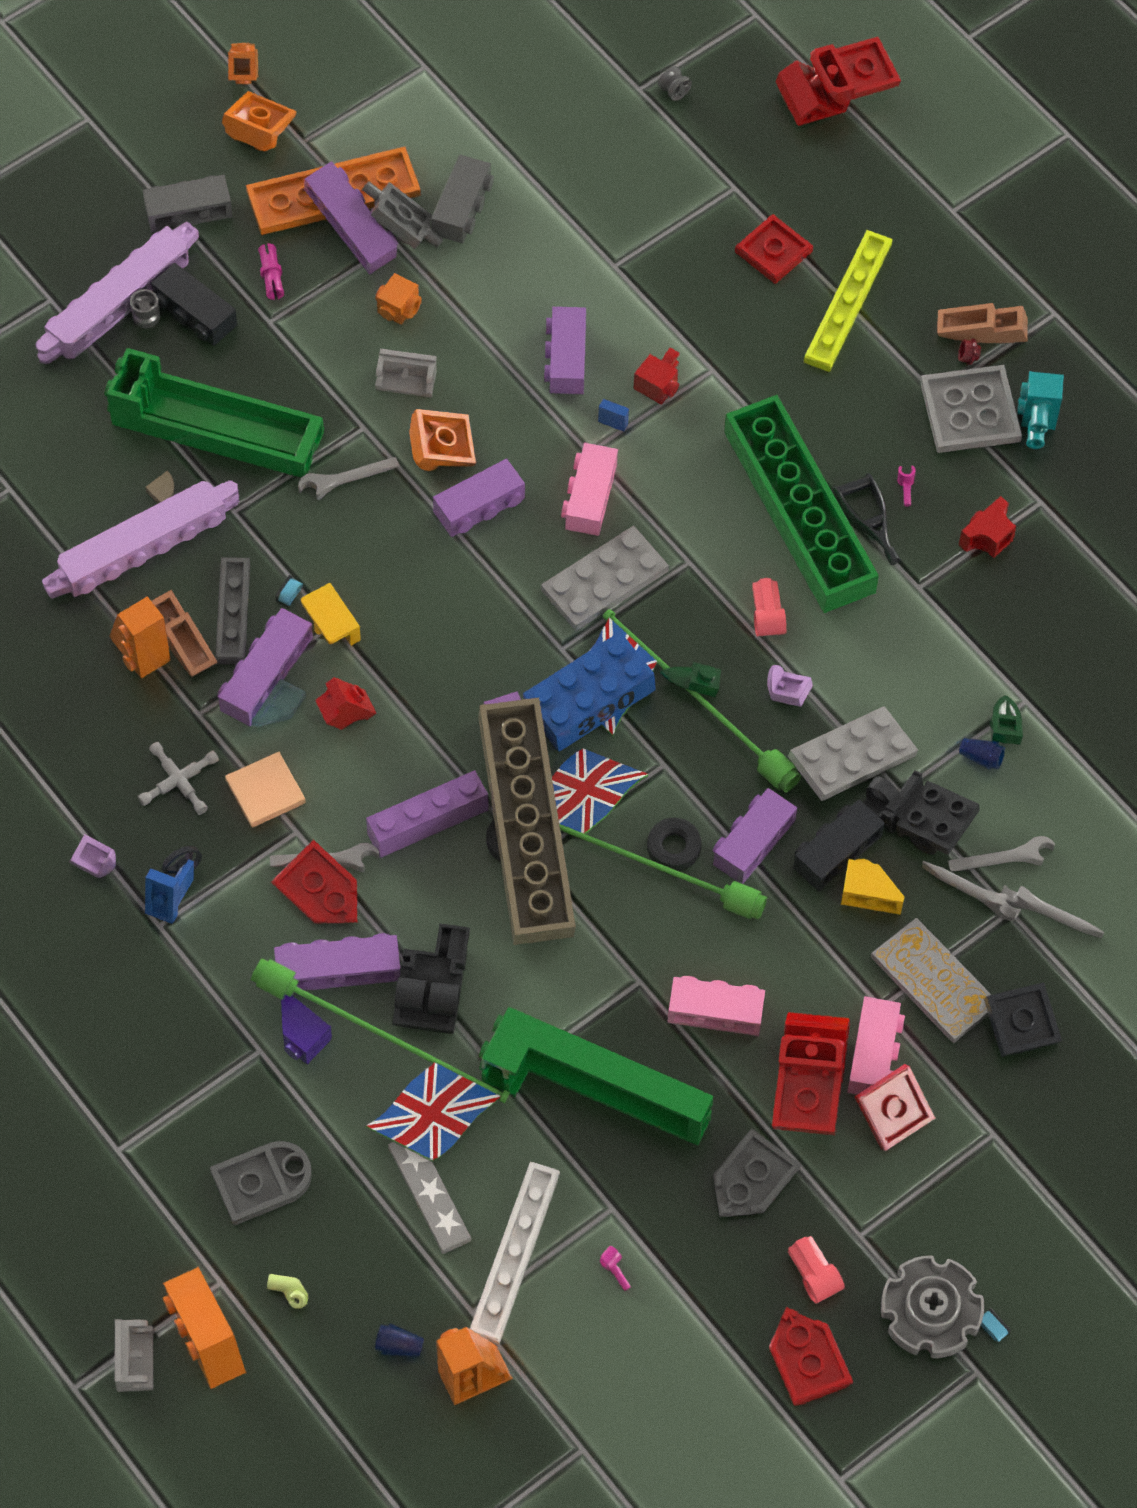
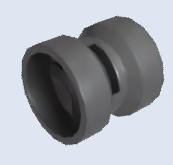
[130,289,160,328]

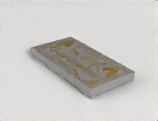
[871,918,991,1044]

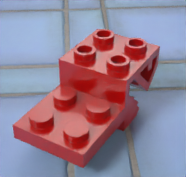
[775,37,901,126]
[772,1012,850,1135]

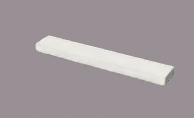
[470,1161,560,1345]

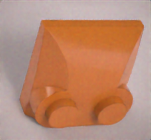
[222,91,296,151]
[409,409,476,471]

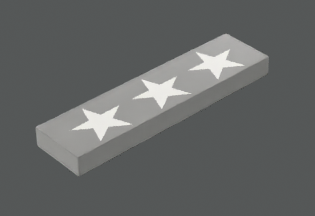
[388,1142,471,1254]

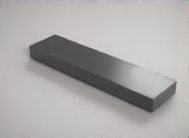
[215,557,251,664]

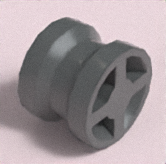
[658,66,692,101]

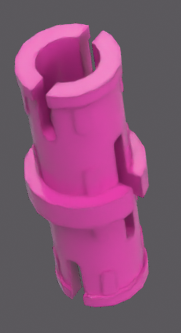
[258,244,284,300]

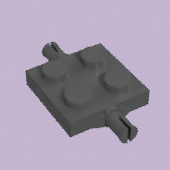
[362,181,443,249]

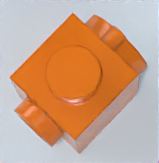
[228,43,258,84]
[375,273,422,324]

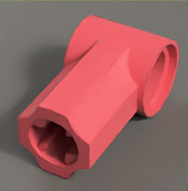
[752,578,786,637]
[788,1236,845,1304]

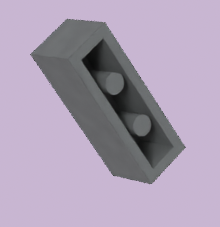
[431,154,494,244]
[143,175,232,233]

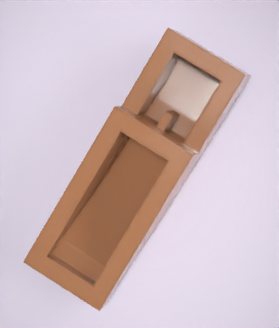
[937,303,1028,343]
[152,590,217,677]

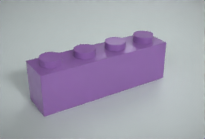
[304,161,398,275]
[217,608,313,726]
[366,770,488,858]
[274,933,400,991]

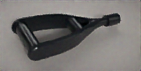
[832,473,900,565]

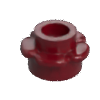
[958,338,981,365]

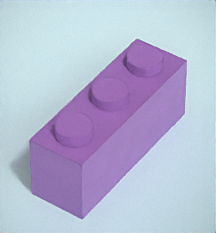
[544,307,586,394]
[433,458,525,537]
[713,788,797,884]

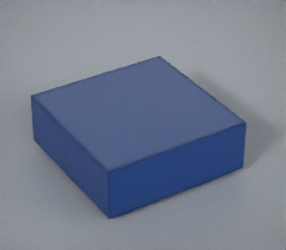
[598,399,629,432]

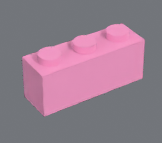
[561,443,618,536]
[667,976,765,1036]
[847,996,905,1094]

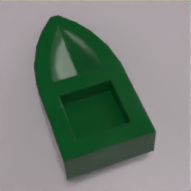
[660,662,721,698]
[990,695,1023,745]

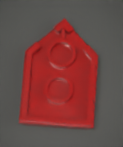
[271,839,358,924]
[769,1307,853,1405]

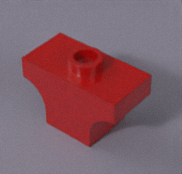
[959,496,1016,558]
[315,677,377,730]

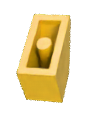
[841,859,904,915]

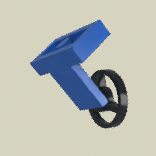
[145,846,202,924]

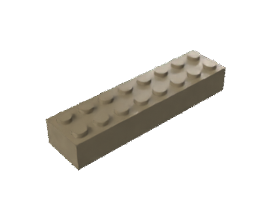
[478,698,576,945]

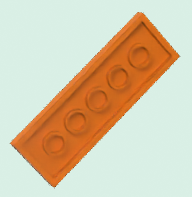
[246,146,421,235]

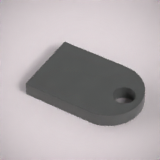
[210,1141,312,1226]

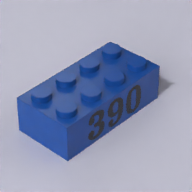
[523,631,656,752]

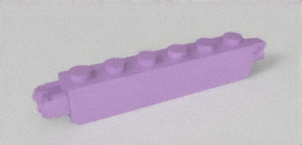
[35,222,199,364]
[42,480,240,599]

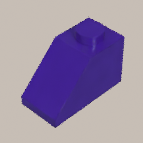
[281,995,332,1065]

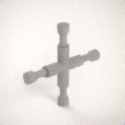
[138,742,219,815]

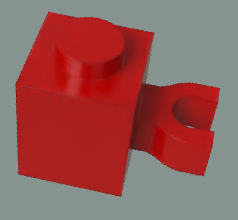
[633,348,680,405]

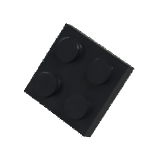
[984,982,1062,1057]

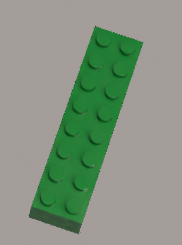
[724,395,879,613]

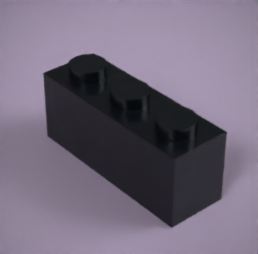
[151,263,237,346]
[793,800,885,891]

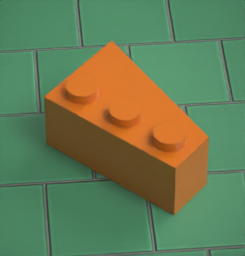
[109,596,171,679]
[163,1267,246,1389]
[437,1327,513,1405]

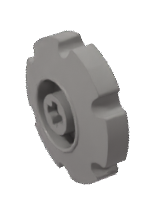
[881,1256,984,1358]

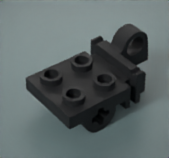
[863,770,980,855]
[392,923,470,1034]

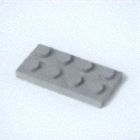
[541,525,669,631]
[788,706,918,801]

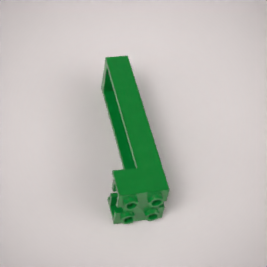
[104,348,324,478]
[479,1006,714,1146]

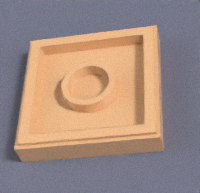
[225,752,306,828]

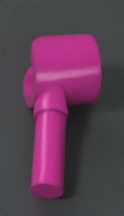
[897,466,916,507]
[600,1246,631,1291]

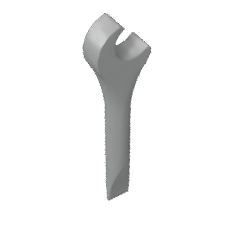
[298,457,400,500]
[948,836,1055,872]
[270,843,379,872]
[922,861,1021,921]
[1001,885,1105,938]

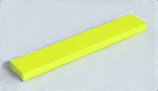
[804,230,893,372]

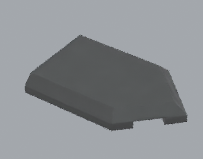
[713,1128,801,1217]

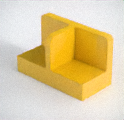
[301,583,361,645]

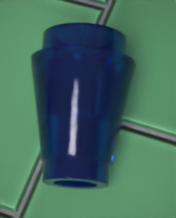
[959,738,1005,770]
[375,1323,424,1356]

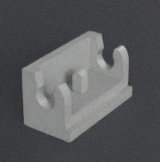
[375,349,437,398]
[115,1319,153,1392]

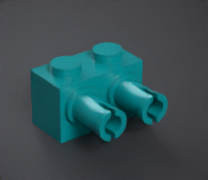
[1017,372,1064,449]

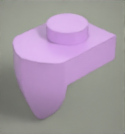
[767,665,813,707]
[69,834,116,878]

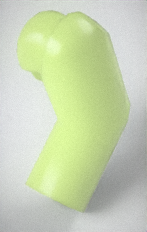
[267,1274,308,1309]

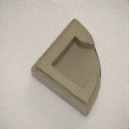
[145,471,175,503]

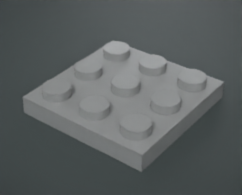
[920,365,1022,453]

